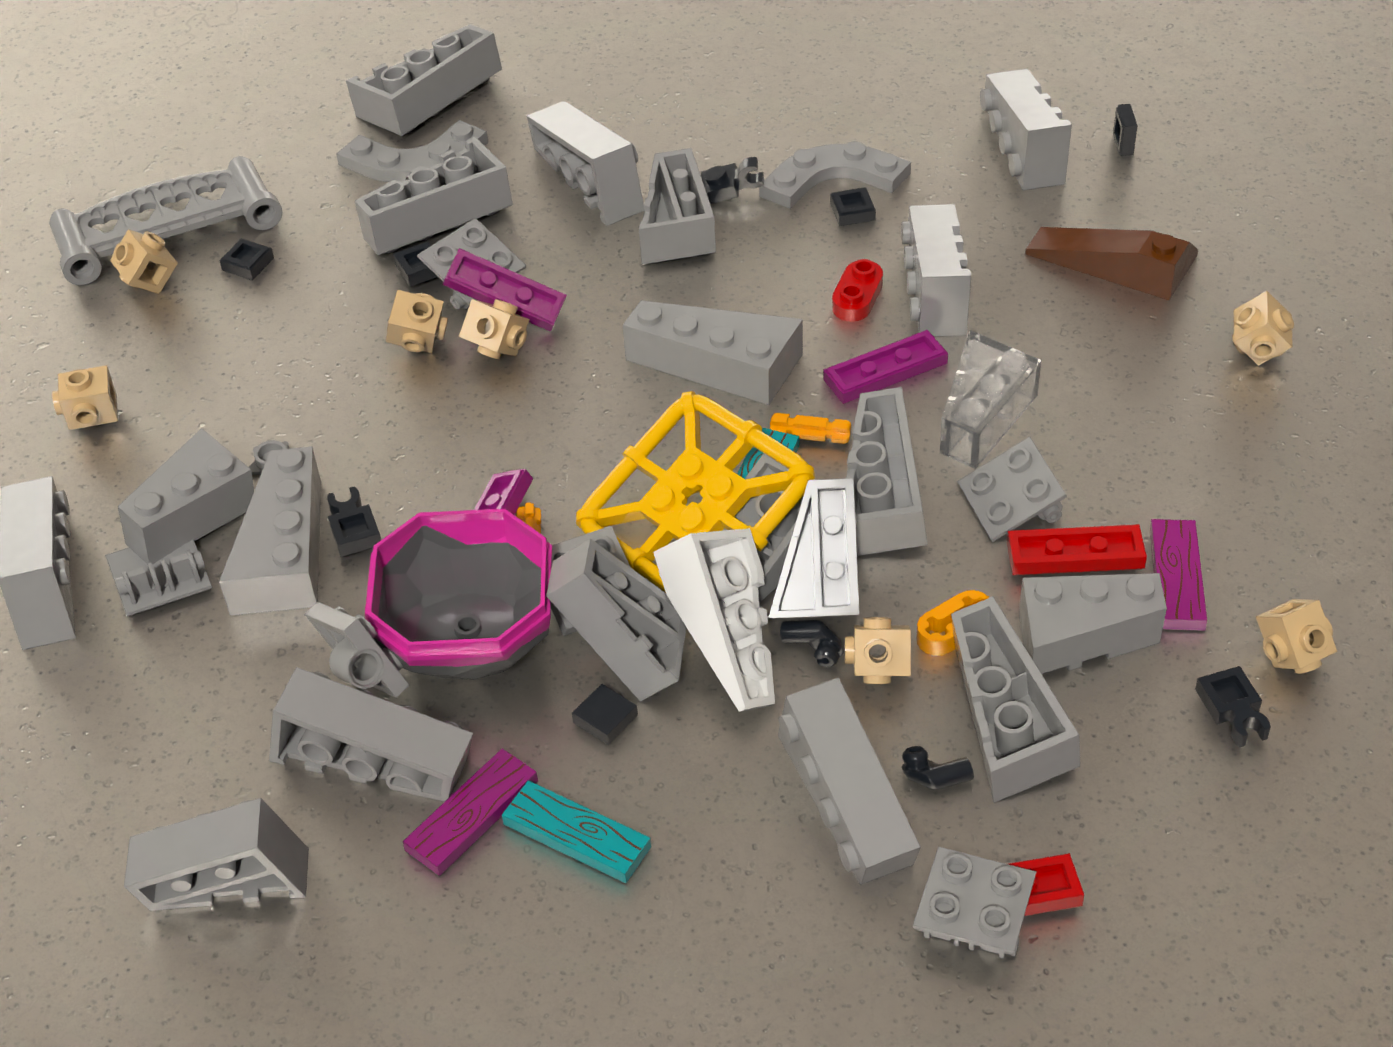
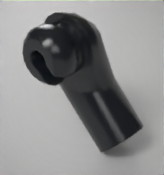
[780,620,843,667]
[902,746,974,790]

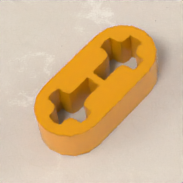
[916,590,989,656]

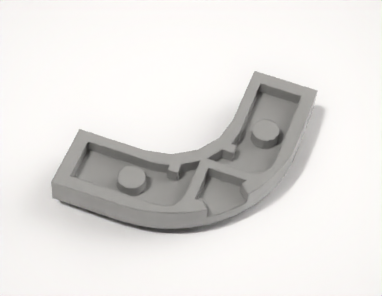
[336,120,488,182]
[759,141,911,209]

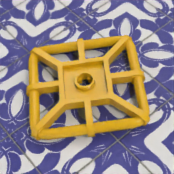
[576,391,815,593]

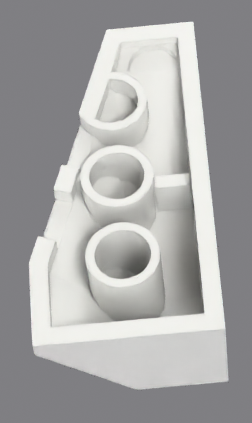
[653,528,775,712]

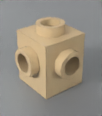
[110,229,178,294]
[386,289,448,353]
[1232,291,1294,366]
[459,299,530,359]
[52,365,118,430]
[1256,599,1337,674]
[845,617,911,684]

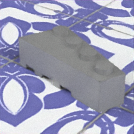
[346,24,502,136]
[980,69,1072,190]
[527,101,644,226]
[901,204,971,336]
[623,300,803,405]
[846,387,928,556]
[0,476,76,650]
[951,596,1080,803]
[778,678,921,885]

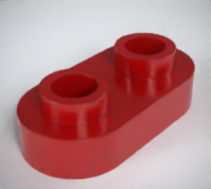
[832,259,883,322]

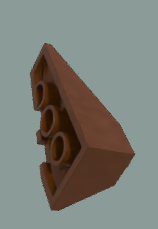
[1025,227,1198,301]

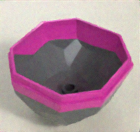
[364,509,552,679]

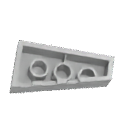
[355,137,513,255]
[219,446,321,616]
[269,667,473,802]

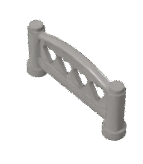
[49,156,283,285]

